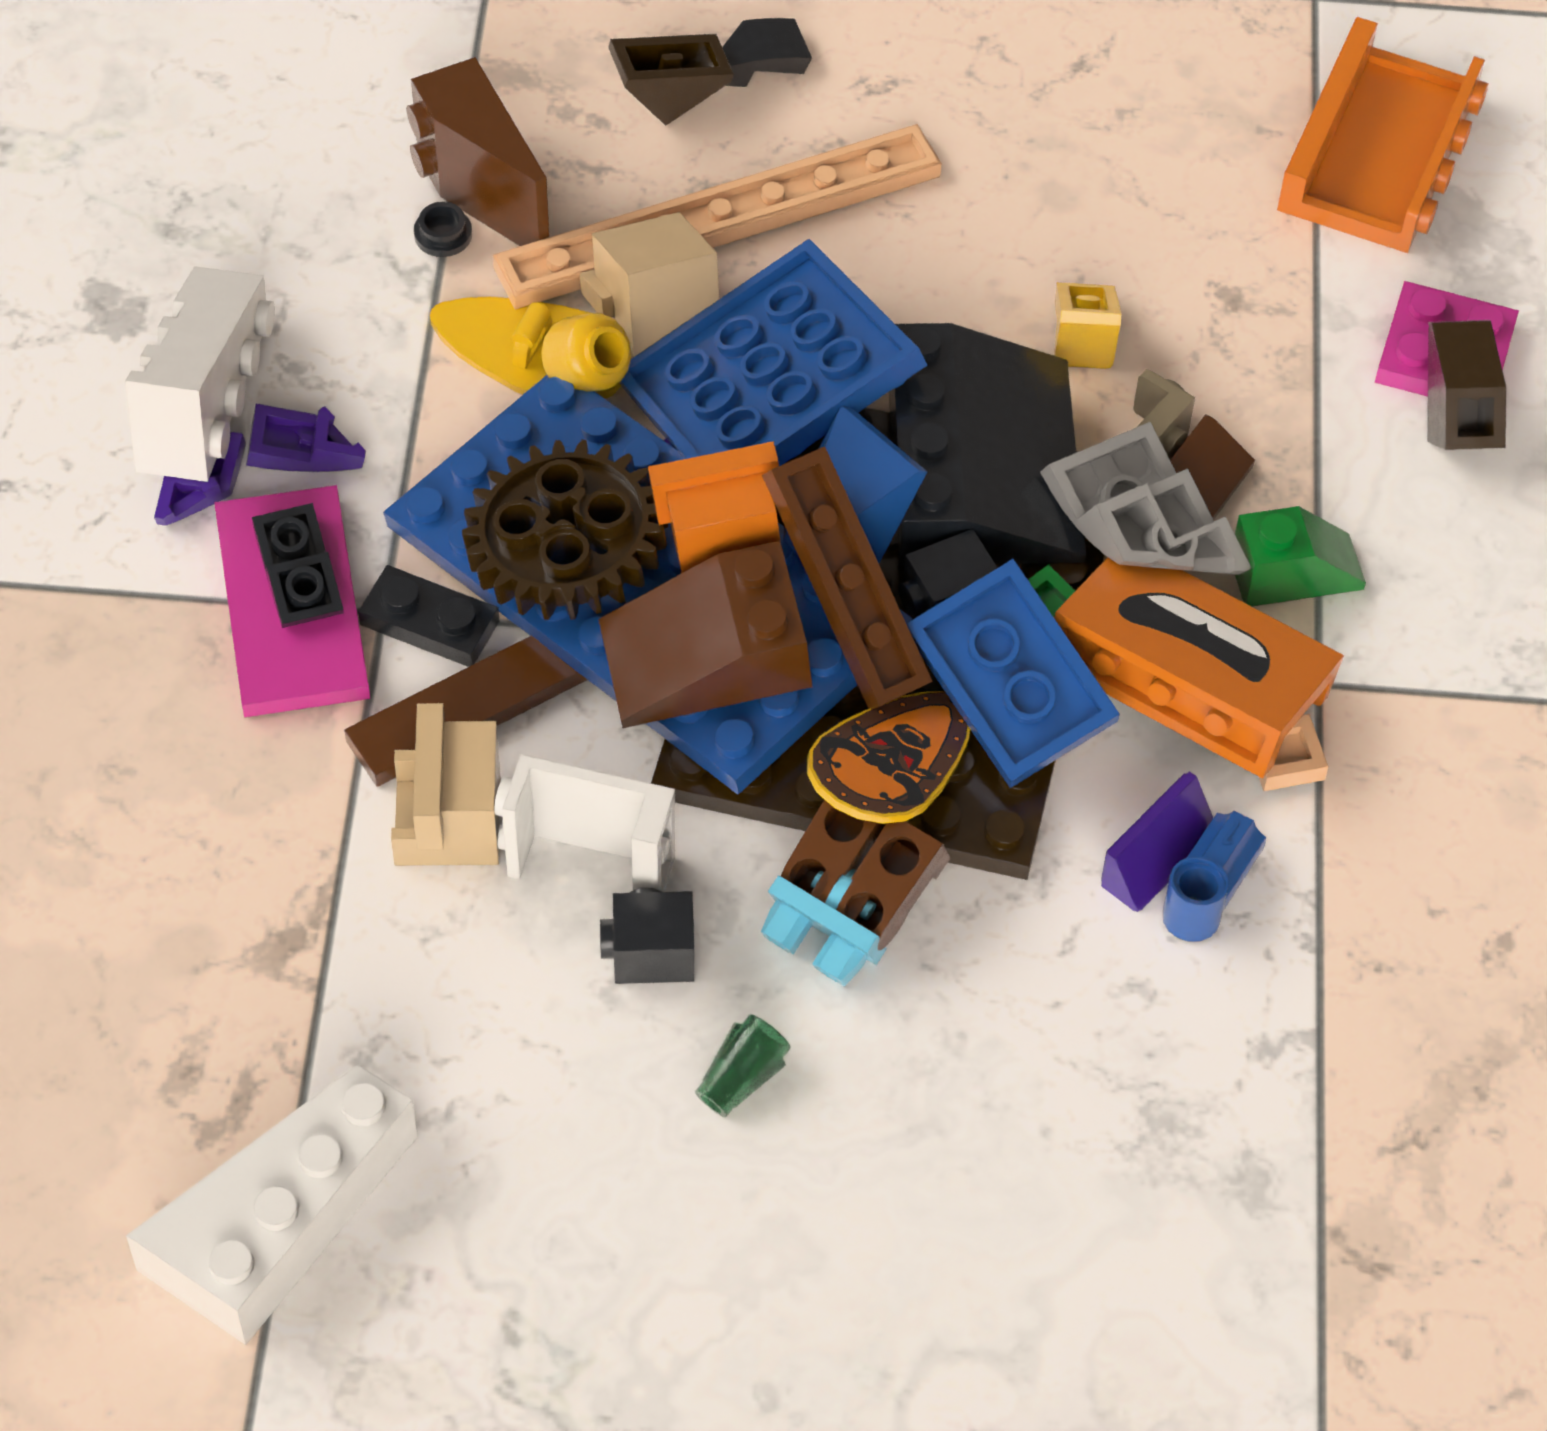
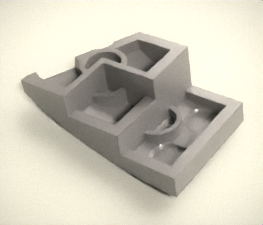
[1040,422,1251,575]

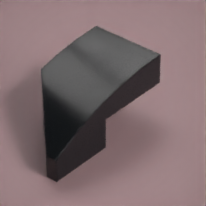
[722,18,812,87]

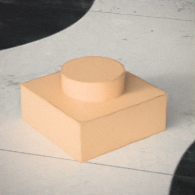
[1259,714,1329,791]

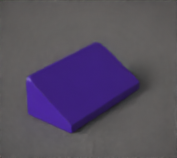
[1101,771,1213,912]

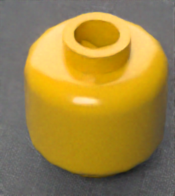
[541,313,631,392]

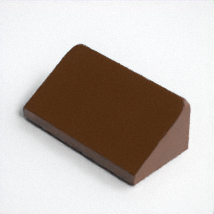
[1170,414,1255,520]

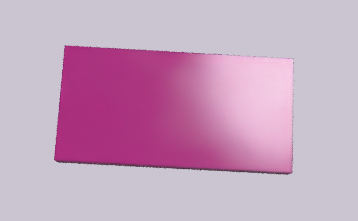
[214,485,370,718]

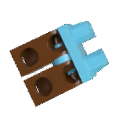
[761,799,950,987]

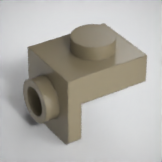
[1133,369,1195,460]

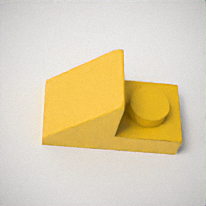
[1054,282,1122,369]

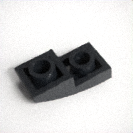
[252,503,344,628]

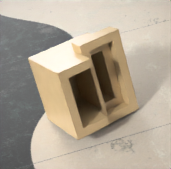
[580,212,719,358]
[391,703,501,866]

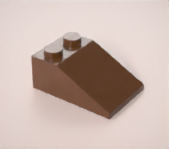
[406,57,550,246]
[598,541,813,728]

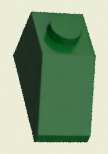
[1235,506,1366,607]

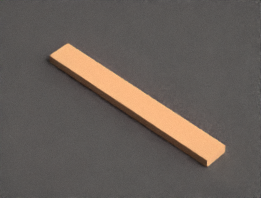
[493,124,942,310]

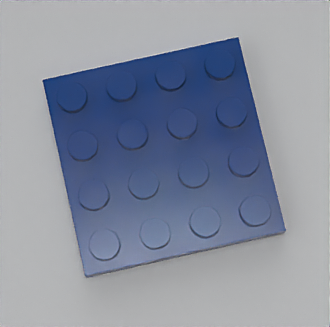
[620,239,927,466]

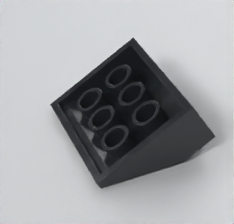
[888,323,1086,565]

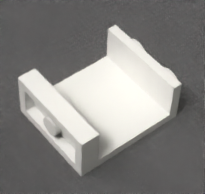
[494,754,675,892]

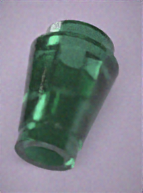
[695,1014,791,1117]

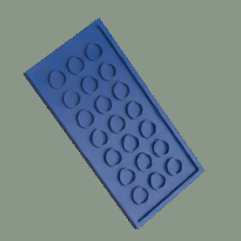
[383,375,913,794]

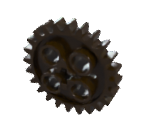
[462,439,668,620]

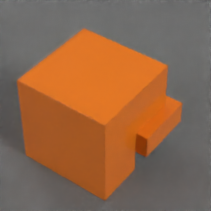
[648,441,780,573]

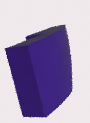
[246,403,366,472]
[154,432,246,526]

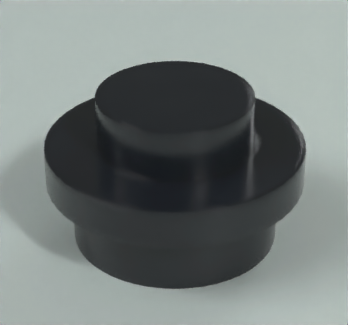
[413,202,472,257]

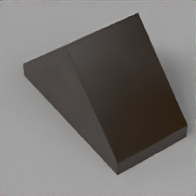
[608,34,734,126]

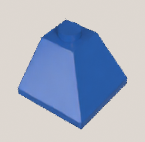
[783,406,927,563]

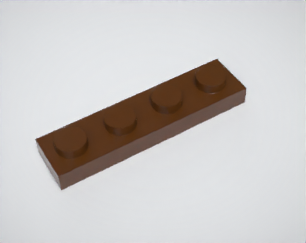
[762,447,933,710]

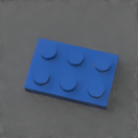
[907,559,1120,788]

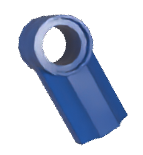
[1162,811,1266,942]

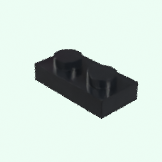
[358,565,500,667]

